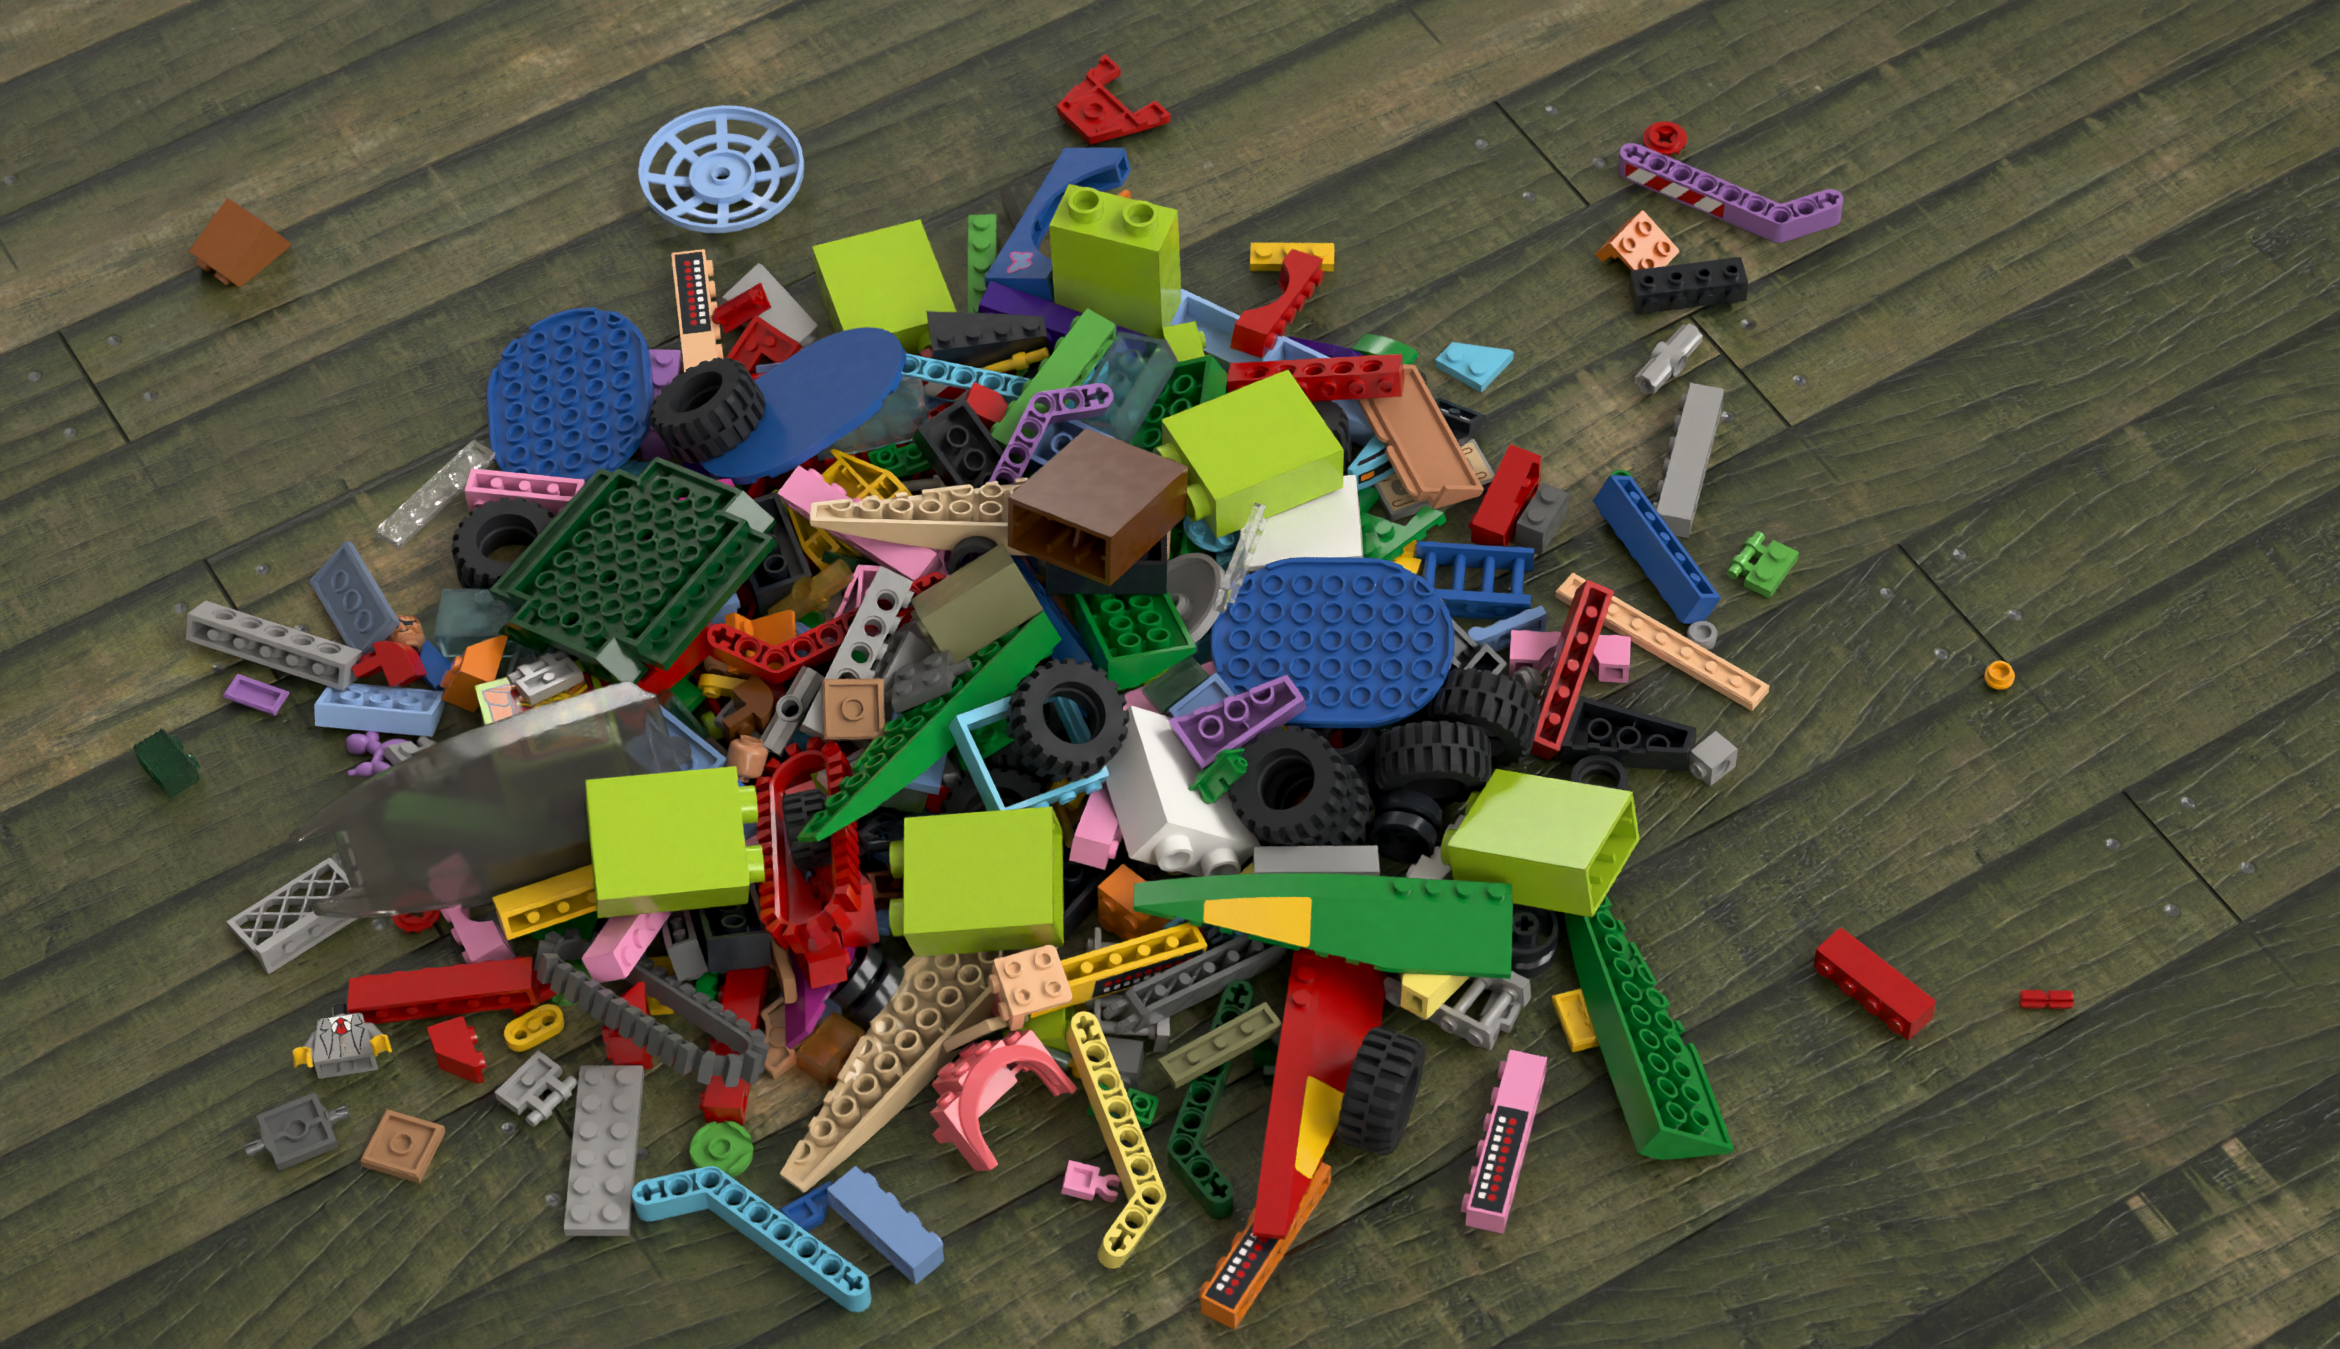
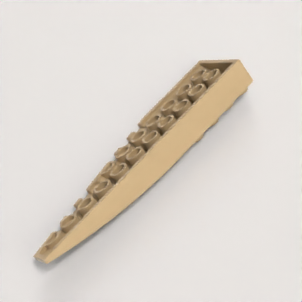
[810,478,1171,560]
[780,946,1060,1193]

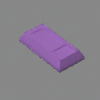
[223,674,290,716]

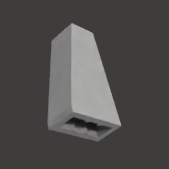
[722,263,820,351]

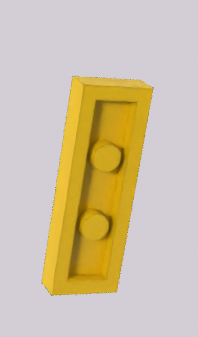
[1250,243,1334,271]

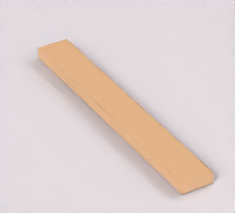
[1555,573,1770,711]

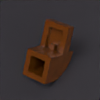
[722,674,775,743]

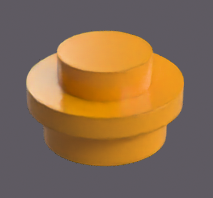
[1984,661,2015,690]

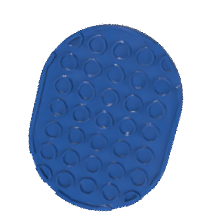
[487,307,655,483]
[701,327,907,485]
[1211,557,1455,728]

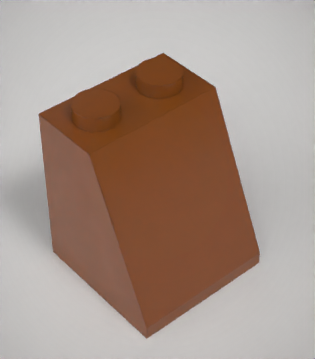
[188,198,291,288]

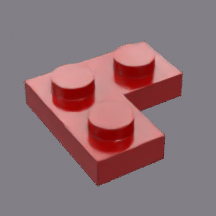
[726,314,802,374]

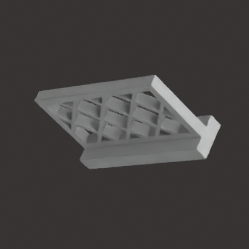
[227,857,372,975]

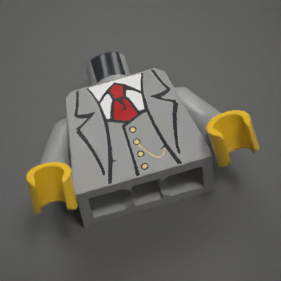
[292,1004,392,1079]

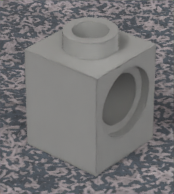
[1688,731,1738,786]

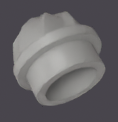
[1512,666,1543,695]

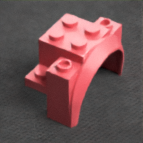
[930,1029,1077,1172]

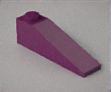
[785,944,857,1050]

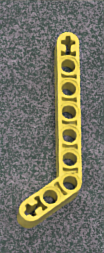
[1066,1011,1166,1269]

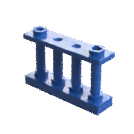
[1416,541,1534,620]

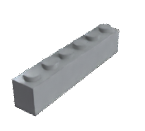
[1653,383,1724,538]

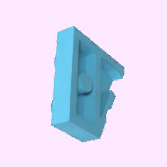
[1435,342,1514,393]

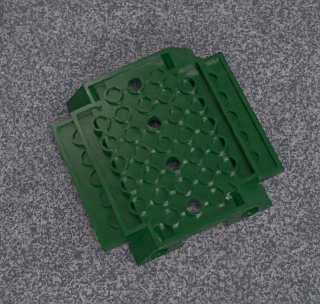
[490,456,777,691]

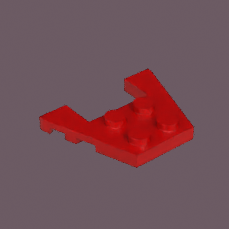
[1056,54,1171,145]

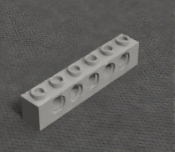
[799,565,914,744]
[186,601,362,691]

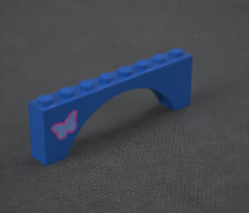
[984,148,1131,302]

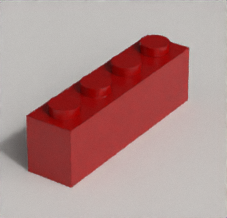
[1814,927,1936,1041]

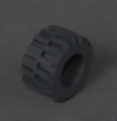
[782,788,832,871]

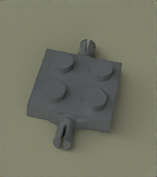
[884,650,973,713]
[243,1092,350,1171]

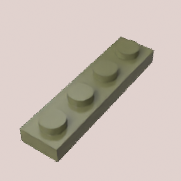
[1158,1002,1282,1089]

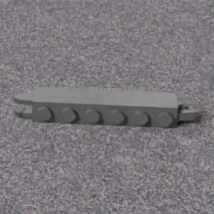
[1102,934,1289,1035]

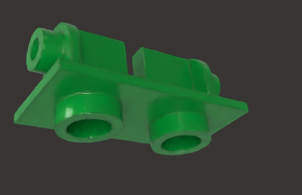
[1188,748,1248,804]

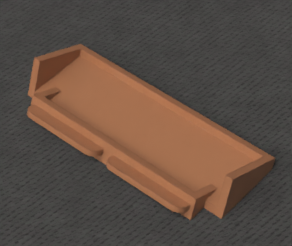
[1356,364,1484,509]

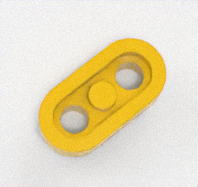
[698,674,746,700]
[504,1004,565,1052]

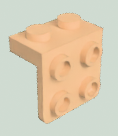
[988,945,1072,1031]

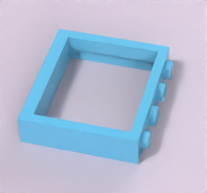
[948,696,1110,811]

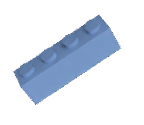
[827,1166,944,1285]

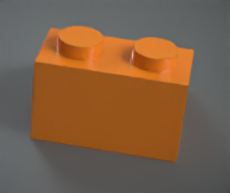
[440,635,508,713]

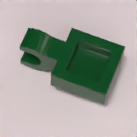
[1253,1034,1281,1086]

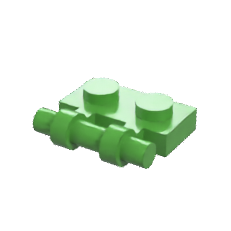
[1726,531,1799,598]

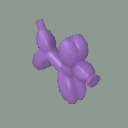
[346,731,407,786]

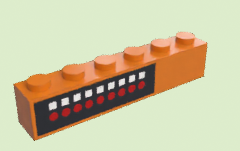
[1198,1162,1331,1330]

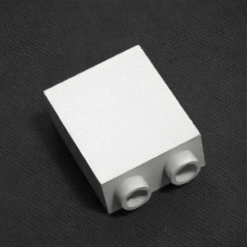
[1240,475,1364,577]
[1105,705,1260,877]

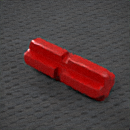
[2019,990,2074,1009]

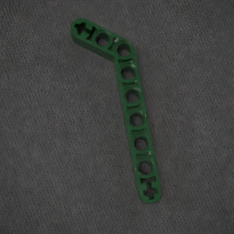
[1167,980,1254,1219]

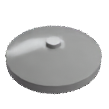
[1167,553,1228,643]

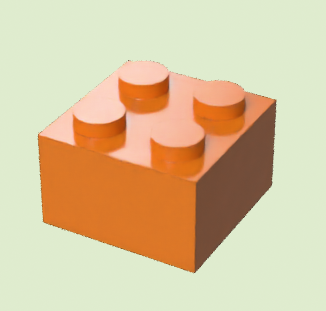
[1098,864,1169,942]

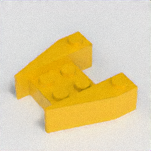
[787,448,913,581]

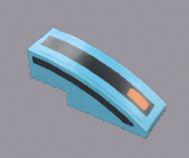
[1347,435,1395,491]

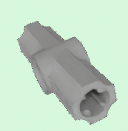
[1634,323,1703,395]
[760,666,825,758]

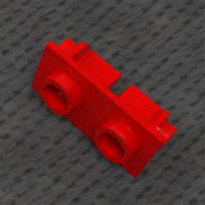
[711,283,771,334]

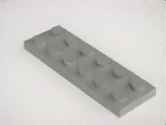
[564,1065,644,1236]

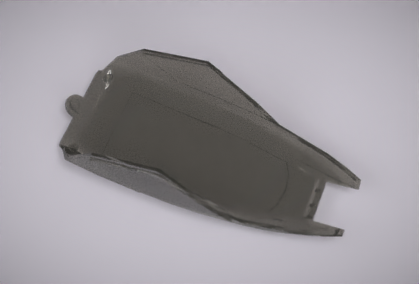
[289,680,692,918]

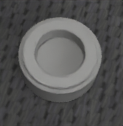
[1687,621,1717,650]

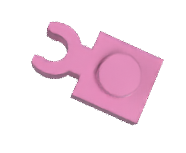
[1061,1160,1120,1202]

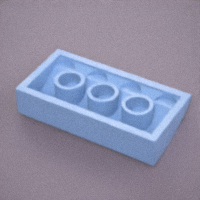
[314,683,446,737]

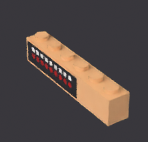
[671,249,724,372]

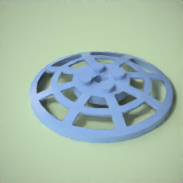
[638,106,804,233]

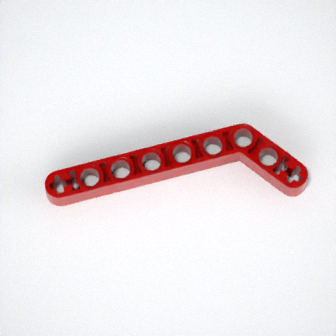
[707,572,946,684]

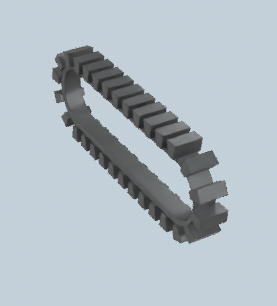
[534,929,769,1087]

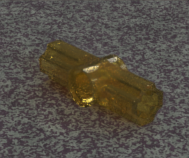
[768,558,855,622]

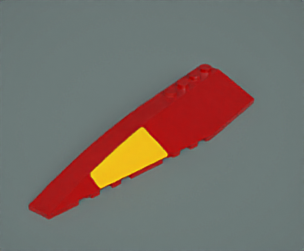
[1252,947,1388,1240]

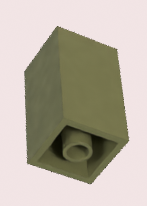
[910,543,1044,664]

